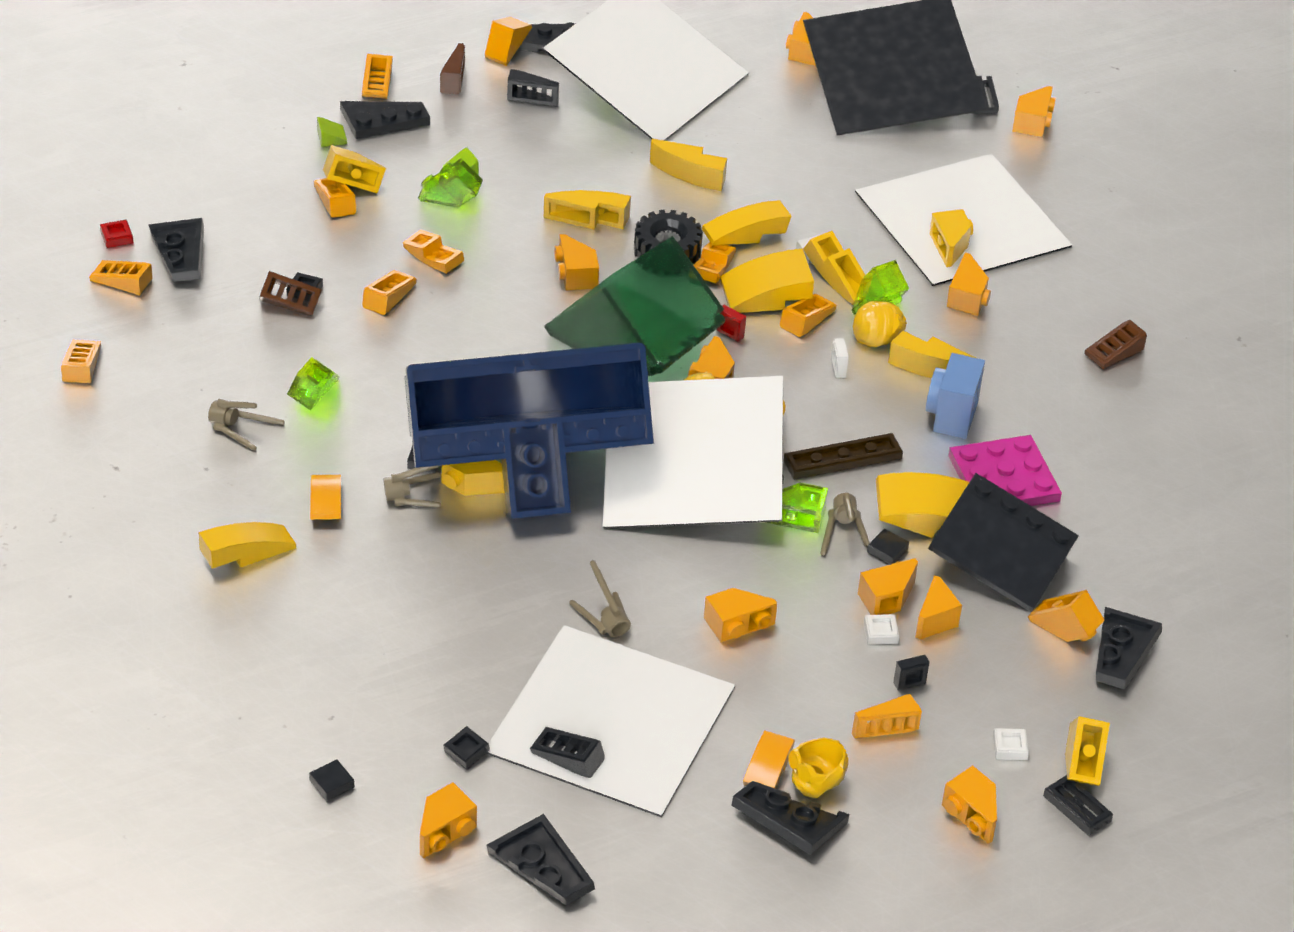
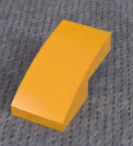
[403,230,464,274]
[690,242,736,283]
[310,474,341,520]
[743,730,795,789]

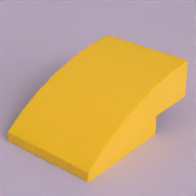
[720,248,814,313]
[876,472,969,538]

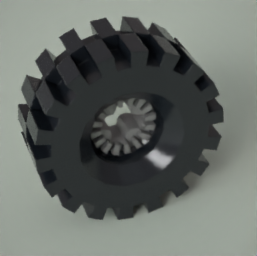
[634,209,703,274]

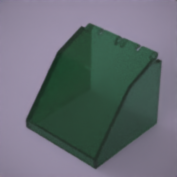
[544,236,726,376]

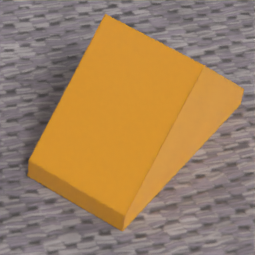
[484,17,532,66]
[915,575,962,639]

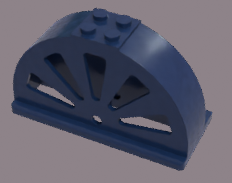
[404,343,654,519]

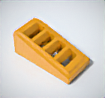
[362,54,393,99]
[314,178,356,218]
[89,260,153,295]
[362,270,417,315]
[780,294,837,337]
[61,339,101,383]
[852,694,922,738]

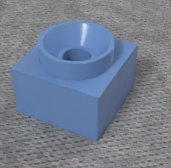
[926,353,985,439]

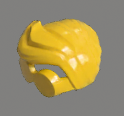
[853,301,907,347]
[788,737,849,799]

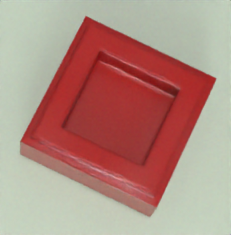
[100,219,134,248]
[716,304,746,342]

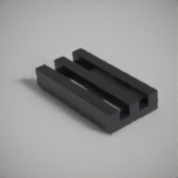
[973,76,999,114]
[1043,775,1113,836]

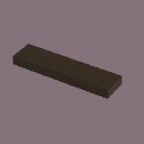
[783,433,903,480]

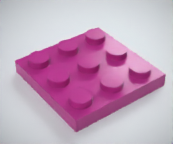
[948,435,1062,506]

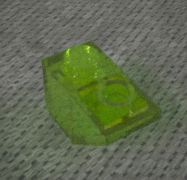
[418,158,483,208]
[851,260,909,315]
[287,357,340,411]

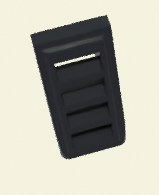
[507,69,559,106]
[530,727,605,778]

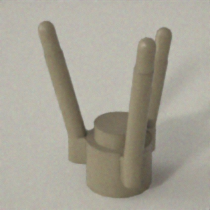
[208,399,285,451]
[383,465,441,508]
[820,493,870,556]
[569,560,631,638]

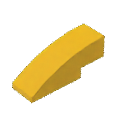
[650,139,727,192]
[543,190,631,230]
[702,200,792,245]
[803,231,877,305]
[888,331,976,378]
[198,522,296,569]

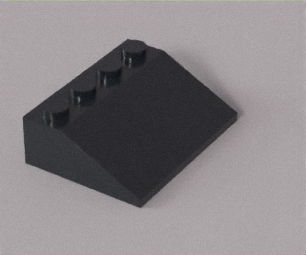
[928,473,1079,612]

